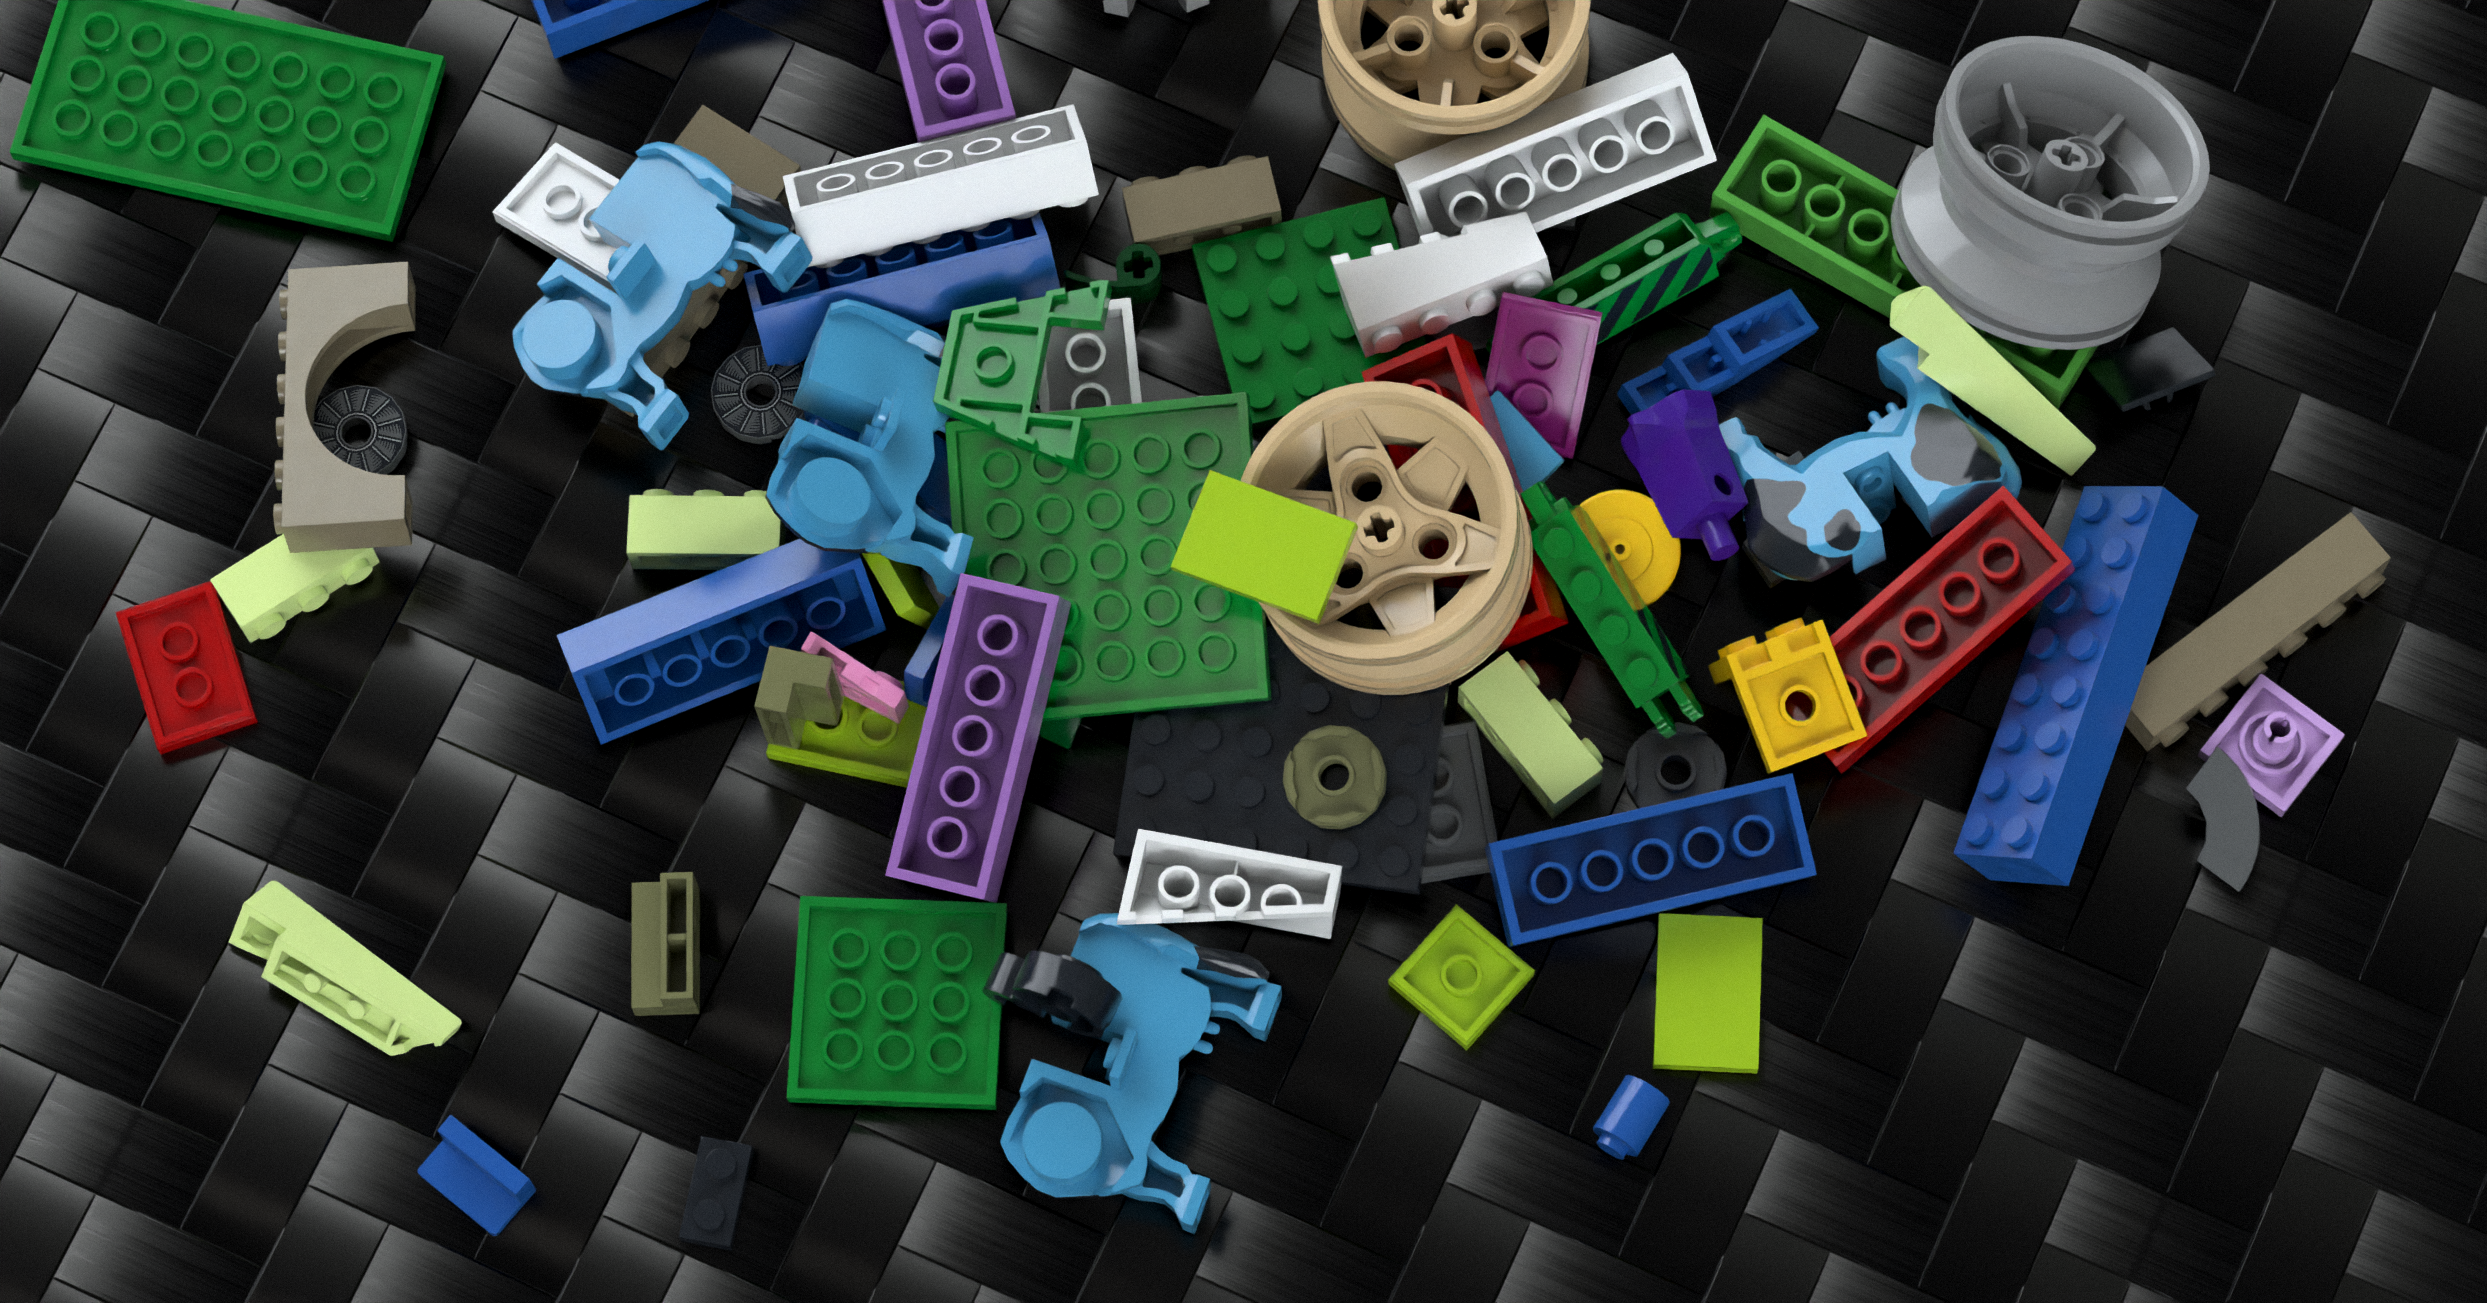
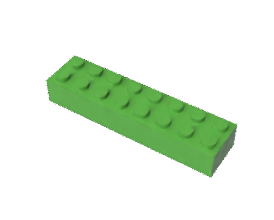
[1709,115,2098,410]

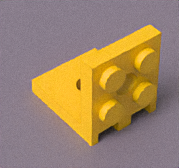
[1708,617,1867,774]

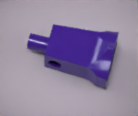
[1621,389,1749,561]

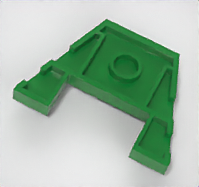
[933,280,1112,468]

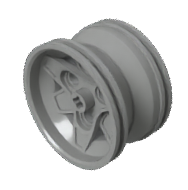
[1891,36,2210,350]

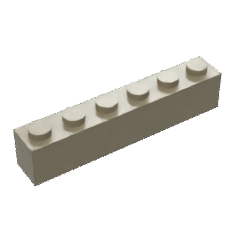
[2125,512,2391,752]

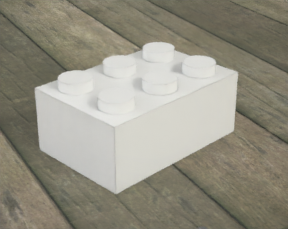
[1038,298,1142,413]

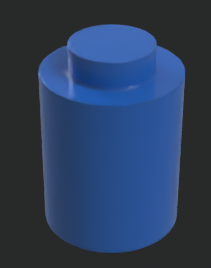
[1593,1075,1670,1160]

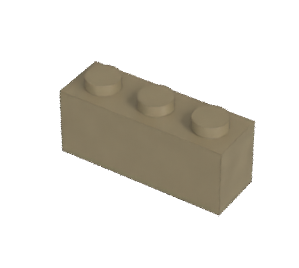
[1122,155,1282,256]

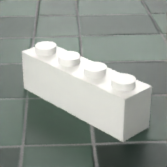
[1330,211,1554,358]
[1117,829,1342,939]

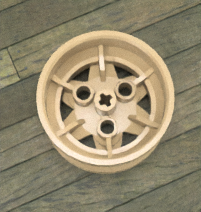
[1318,0,1591,170]
[1241,381,1533,695]

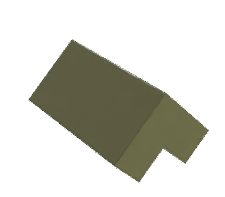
[754,646,844,750]
[631,872,700,1016]

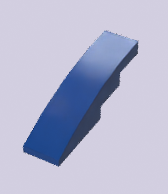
[1617,289,1819,415]

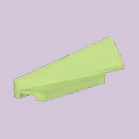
[1890,286,2096,476]
[229,881,462,1056]

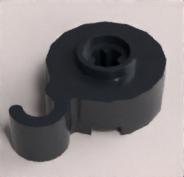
[982,950,1123,1038]

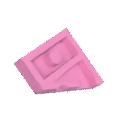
[801,632,909,724]

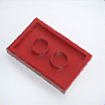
[115,581,258,754]

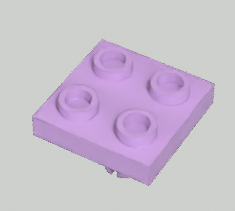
[2198,673,2345,817]

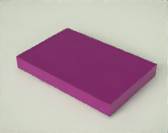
[1485,292,1603,459]

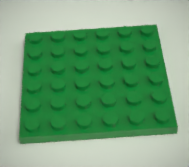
[945,392,1272,721]

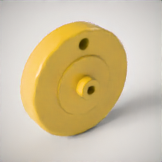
[1580,490,1681,606]

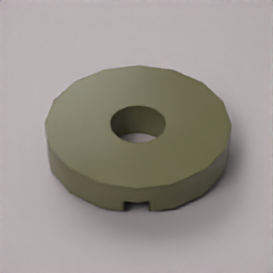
[1283,725,1387,830]

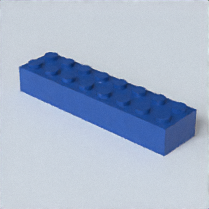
[1953,486,2199,886]

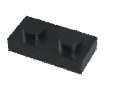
[679,1136,754,1251]

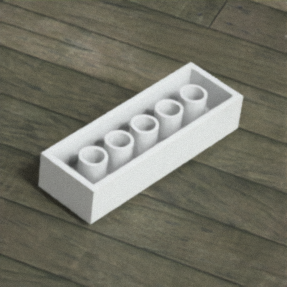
[1394,53,1717,237]
[783,104,1099,268]

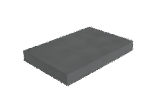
[1421,720,1498,884]

